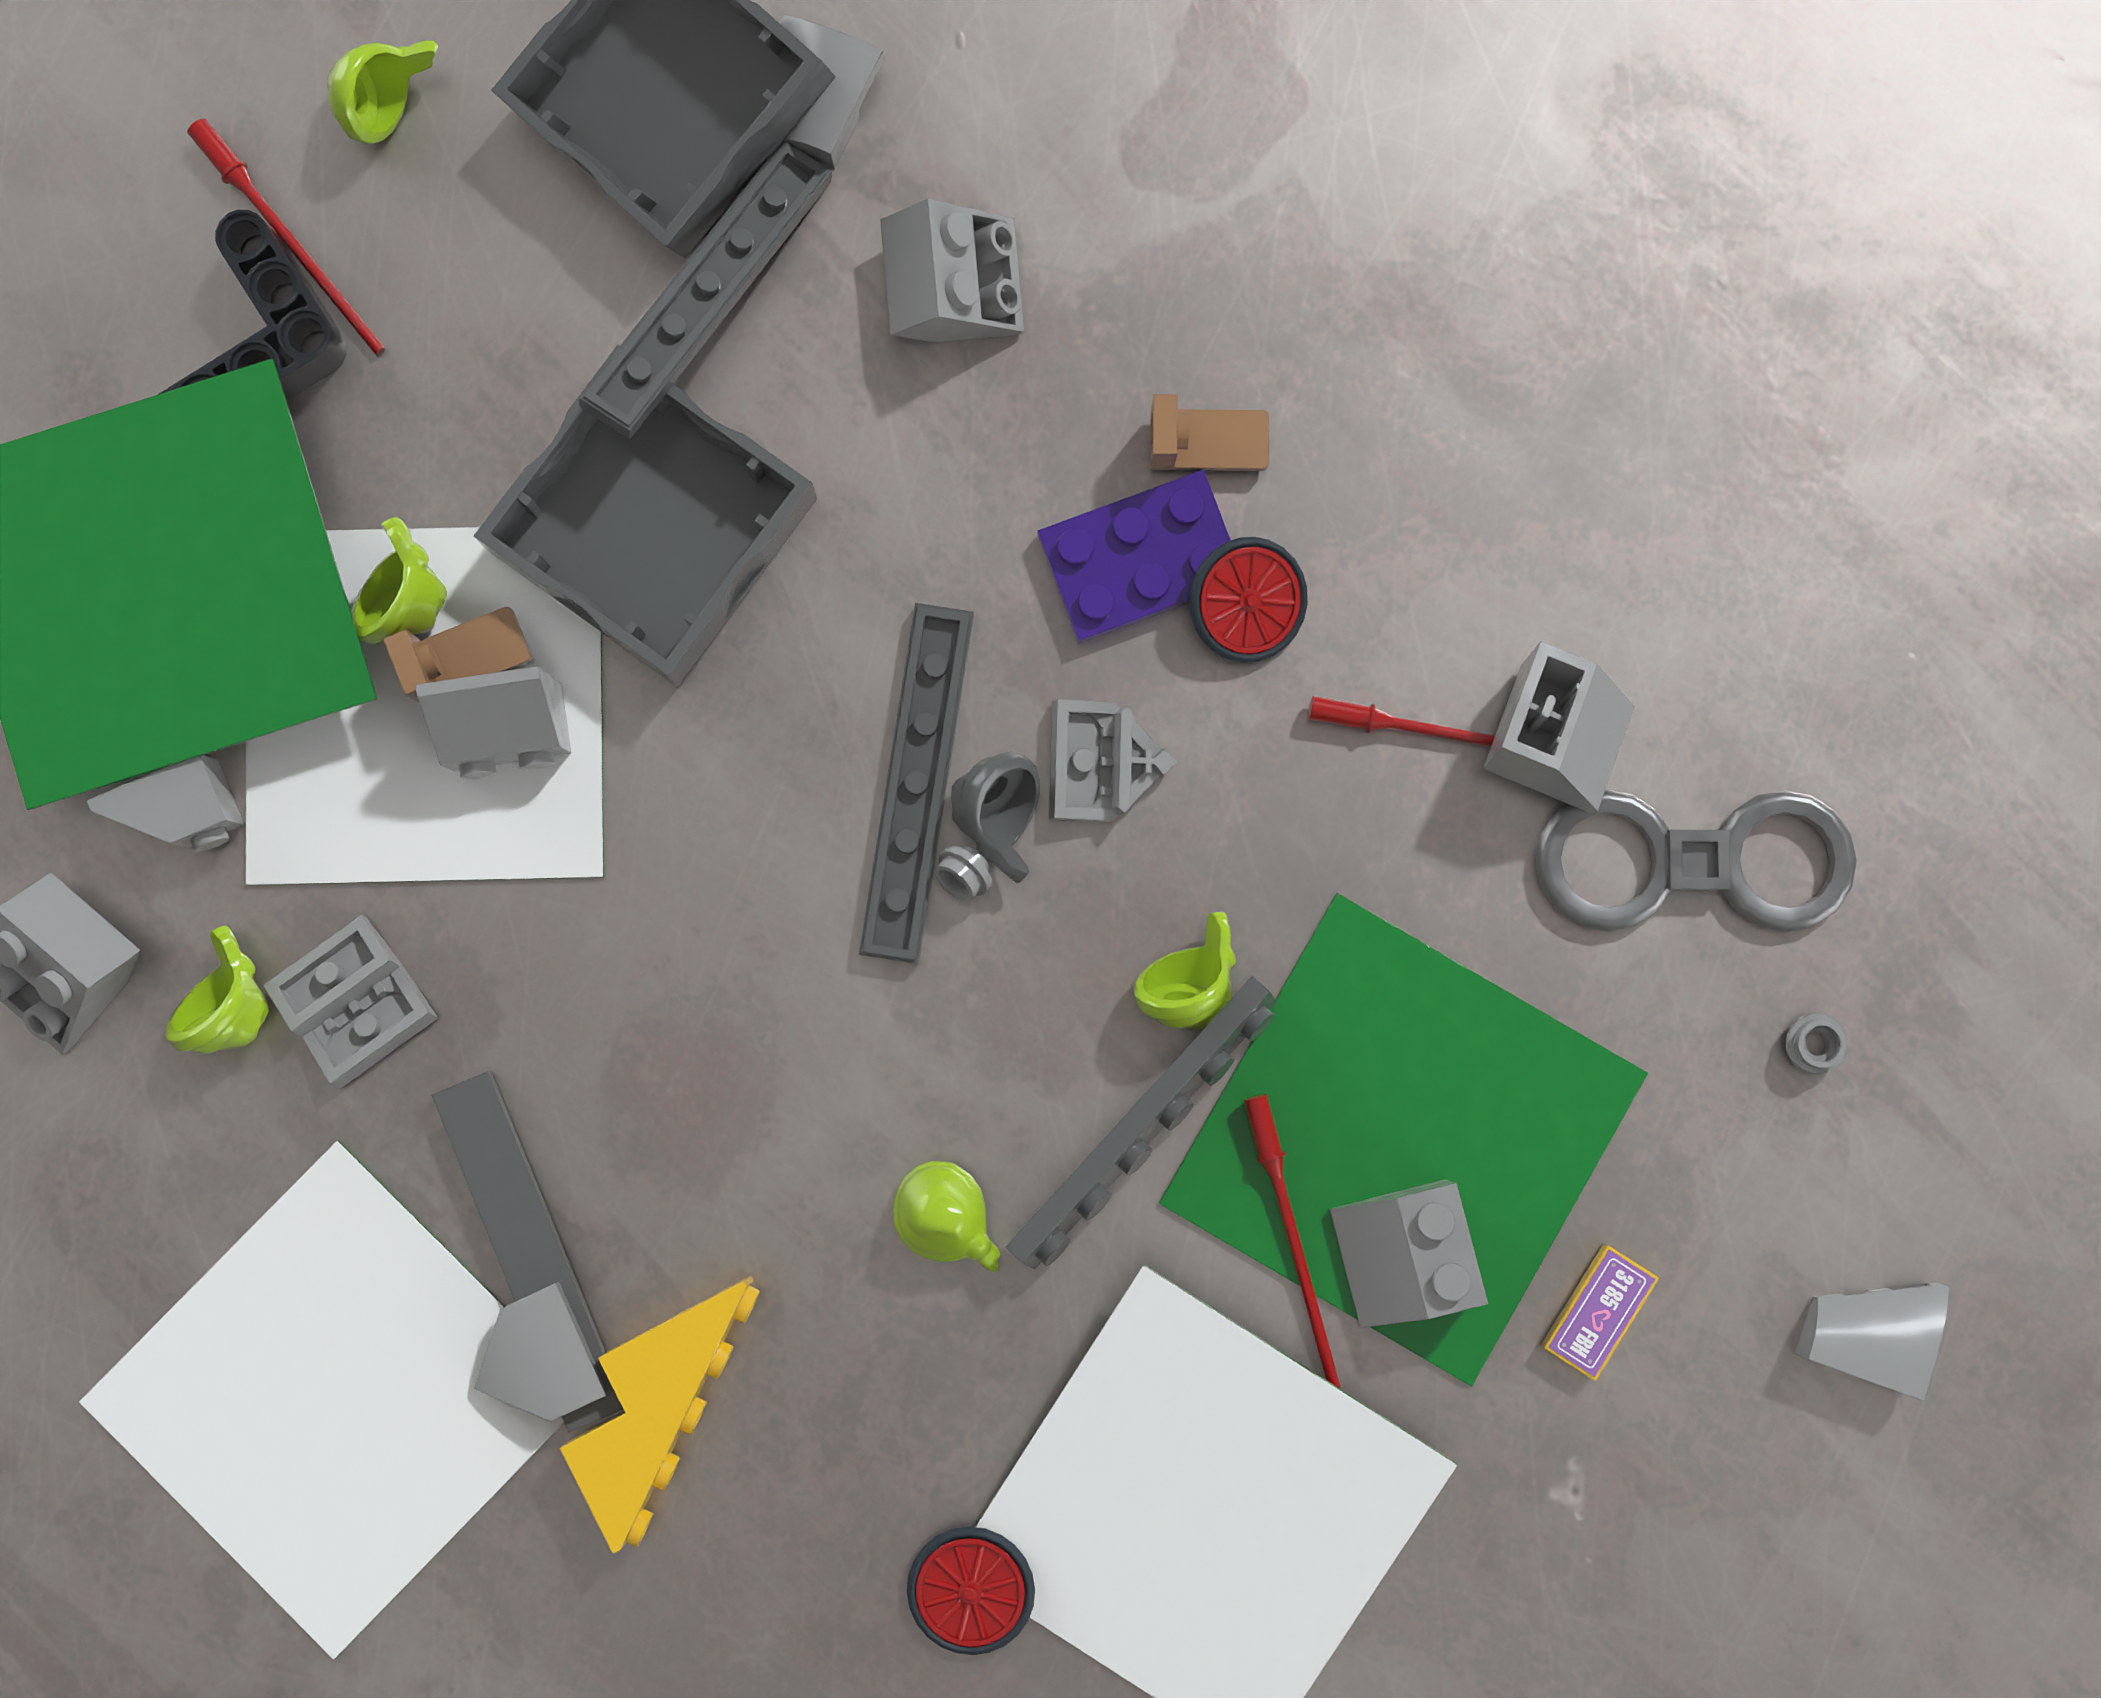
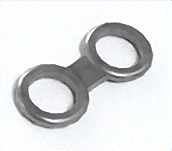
[1535,789,1857,932]

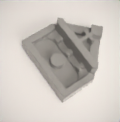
[1049,699,1177,822]
[474,1282,609,1421]

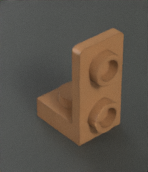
[1150,394,1269,471]
[383,607,532,703]

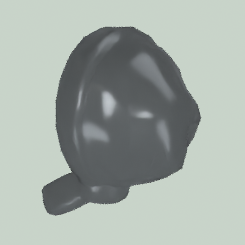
[951,751,1040,883]

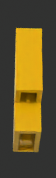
[560,1276,760,1554]

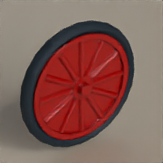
[1189,537,1308,663]
[907,1527,1035,1655]

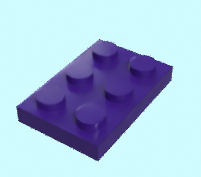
[1037,469,1231,644]

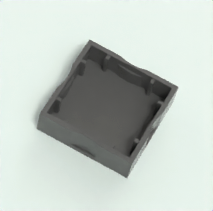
[491,0,836,258]
[474,345,817,687]

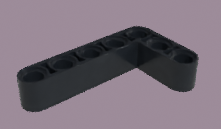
[157,209,347,401]

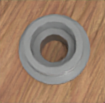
[934,845,992,902]
[1786,1014,1848,1074]

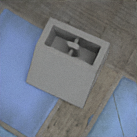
[880,199,1025,343]
[1483,641,1635,814]
[0,873,141,1055]

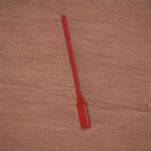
[187,118,385,355]
[1308,696,1495,747]
[1243,1094,1341,1388]

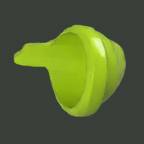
[327,40,438,144]
[351,517,447,644]
[1134,912,1236,1031]
[165,925,269,1054]
[893,1161,1001,1273]

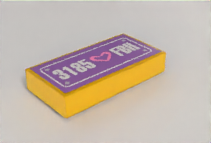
[1540,1244,1659,1381]

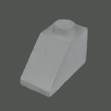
[86,755,245,852]

